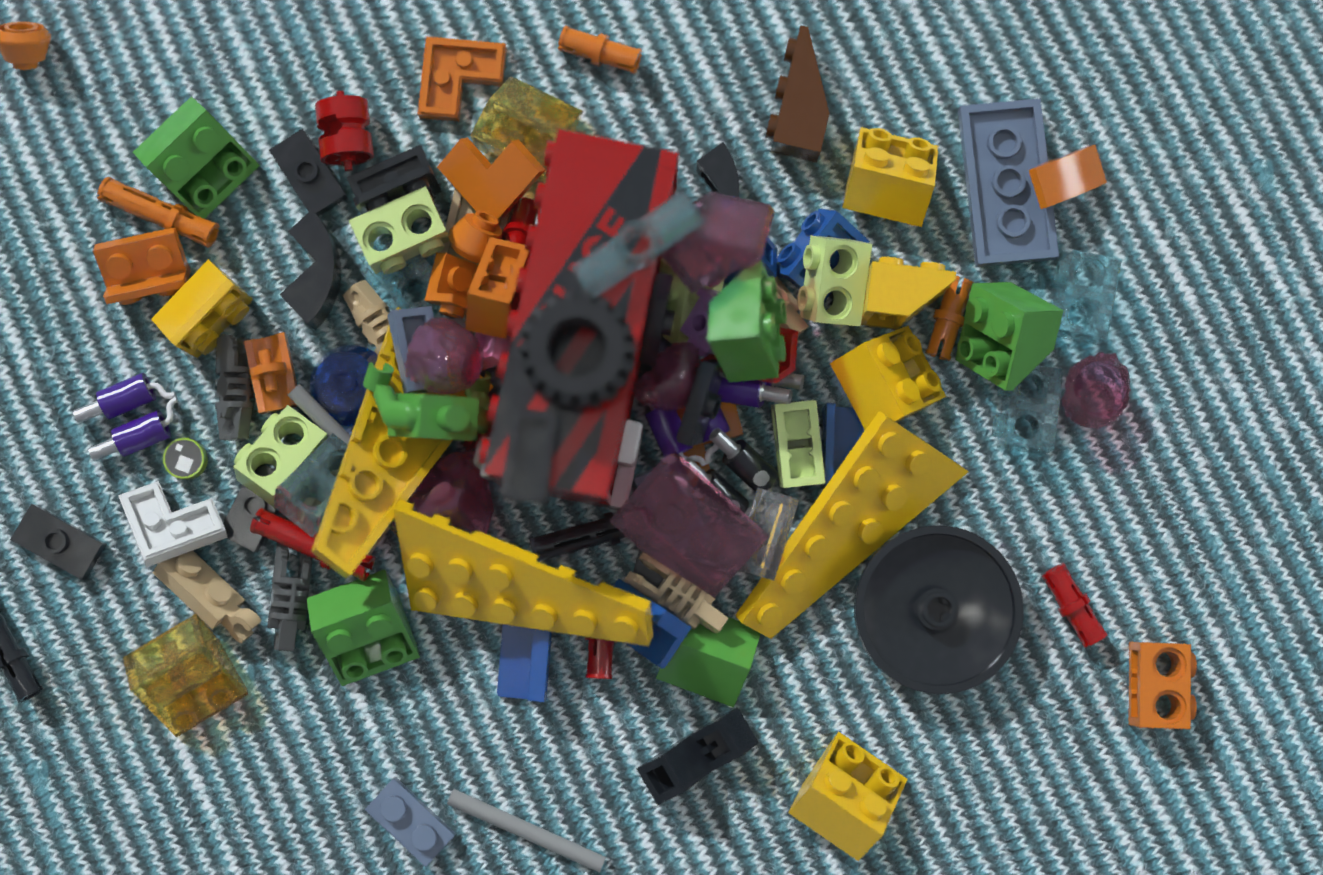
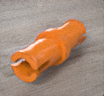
[558,26,642,74]
[925,276,974,361]

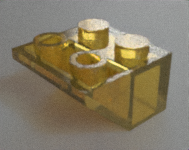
[470,76,583,183]
[123,614,248,738]

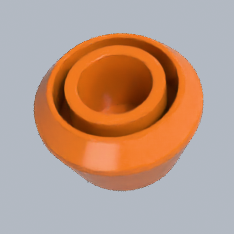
[0,22,51,70]
[448,210,502,263]

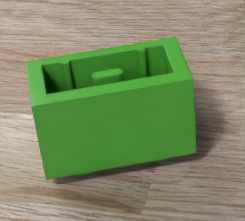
[133,96,260,219]
[707,260,787,382]
[955,282,1064,391]
[307,569,420,686]

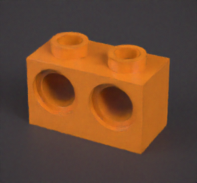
[465,237,529,339]
[1128,642,1197,729]

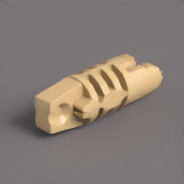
[343,280,390,356]
[624,550,728,633]

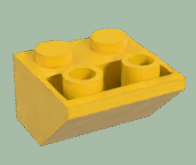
[842,127,938,227]
[861,257,956,330]
[151,259,254,358]
[830,325,947,430]
[788,732,907,861]

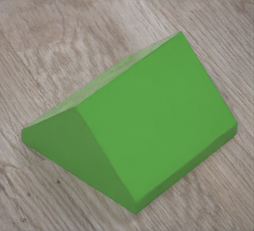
[656,617,761,708]

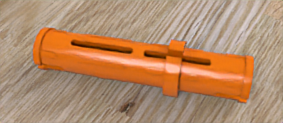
[97,177,219,248]

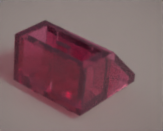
[661,192,775,293]
[388,448,494,537]

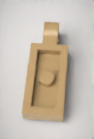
[153,550,261,644]

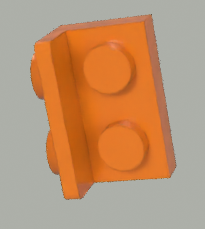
[93,227,191,305]
[424,253,479,319]

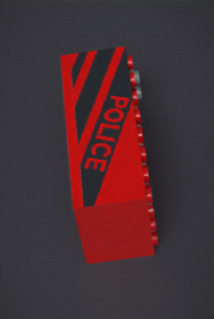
[474,128,679,509]

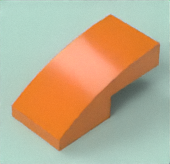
[1029,144,1107,209]

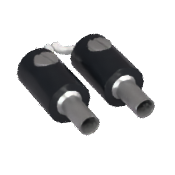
[680,428,778,523]

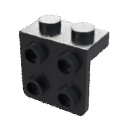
[346,145,442,215]

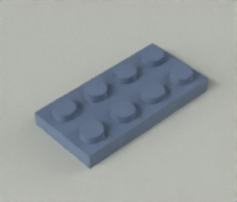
[958,98,1059,267]

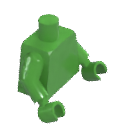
[363,362,492,441]

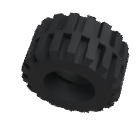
[519,291,635,411]

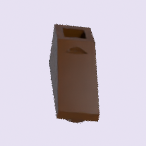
[765,25,830,163]

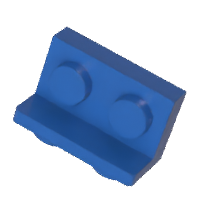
[776,209,870,302]

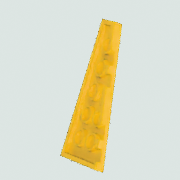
[311,307,494,579]
[735,411,969,639]
[393,499,653,646]

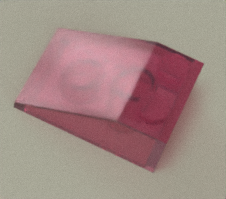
[610,451,769,597]

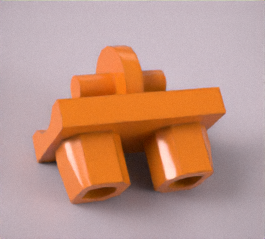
[244,332,298,414]

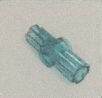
[571,191,704,298]

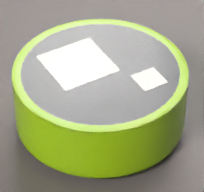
[163,438,208,480]

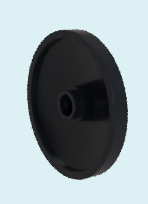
[854,525,1024,694]

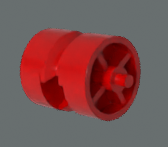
[315,90,374,172]

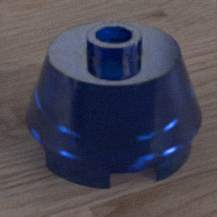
[310,345,378,426]

